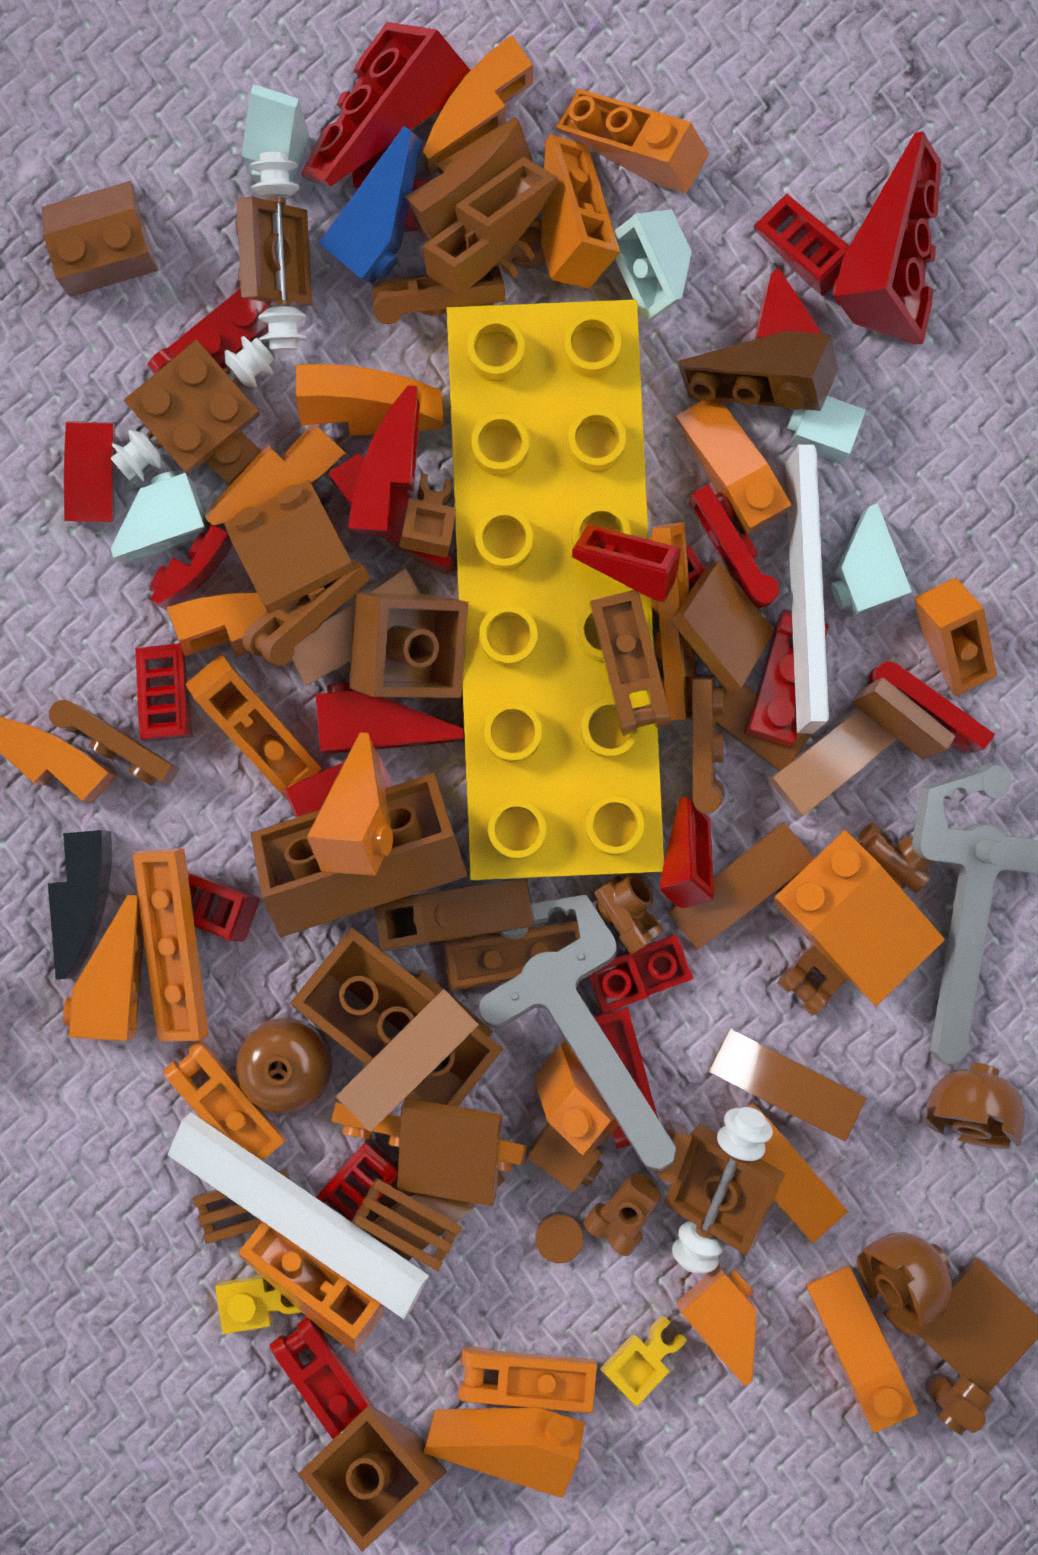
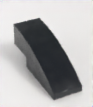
[48,830,112,980]

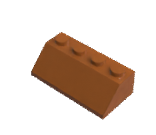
[250,773,467,938]
[290,927,503,1107]

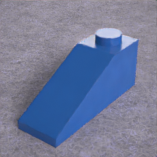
[318,126,422,284]

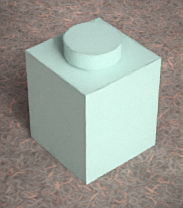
[787,396,866,464]

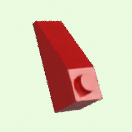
[315,683,465,754]

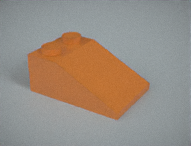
[773,830,945,1007]

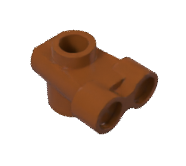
[857,822,934,893]
[594,873,664,955]
[583,1174,661,1256]
[925,1373,995,1436]

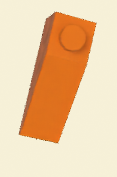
[541,134,620,289]
[675,400,791,536]
[185,653,322,800]
[307,732,393,876]
[63,895,143,1041]
[747,1103,848,1243]
[238,1221,384,1353]
[805,1265,919,1433]
[423,1408,585,1498]

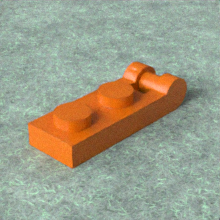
[163,1040,287,1161]
[458,1346,597,1413]

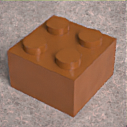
[349,592,468,698]

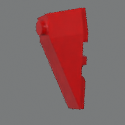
[301,22,471,187]
[833,131,941,345]

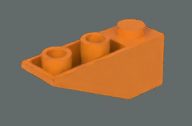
[556,88,709,194]

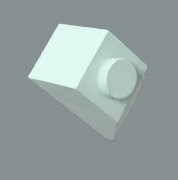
[241,84,309,183]
[614,209,692,323]
[110,471,209,566]
[831,503,912,618]

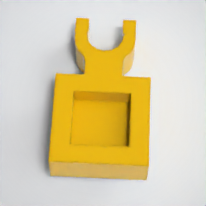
[215,1275,301,1334]
[599,1315,687,1407]

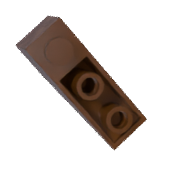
[678,331,839,411]
[374,878,535,951]

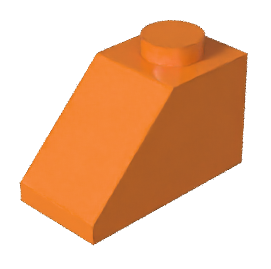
[914,577,997,697]
[534,1042,619,1156]
[676,1264,757,1387]

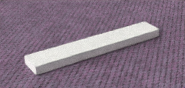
[785,444,829,734]
[168,1112,429,1319]

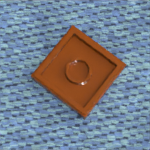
[671,560,775,693]
[397,1098,502,1207]
[918,1257,1038,1393]

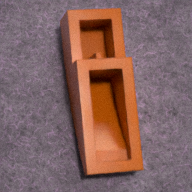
[423,35,533,176]
[295,364,444,436]
[204,424,345,525]
[166,593,267,658]
[0,717,118,803]

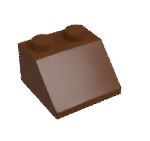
[42,181,159,297]
[224,480,355,614]
[298,1405,447,1552]

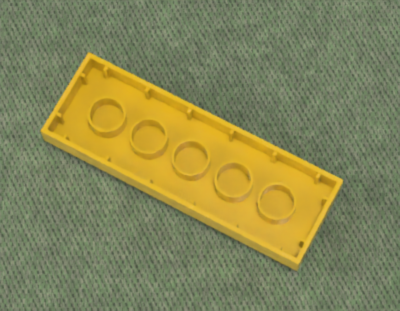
[447,299,664,880]

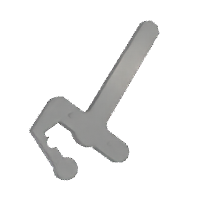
[912,763,1038,1065]
[479,894,676,1172]

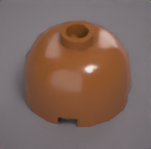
[236,1017,333,1114]
[923,1063,1025,1149]
[856,1232,953,1335]

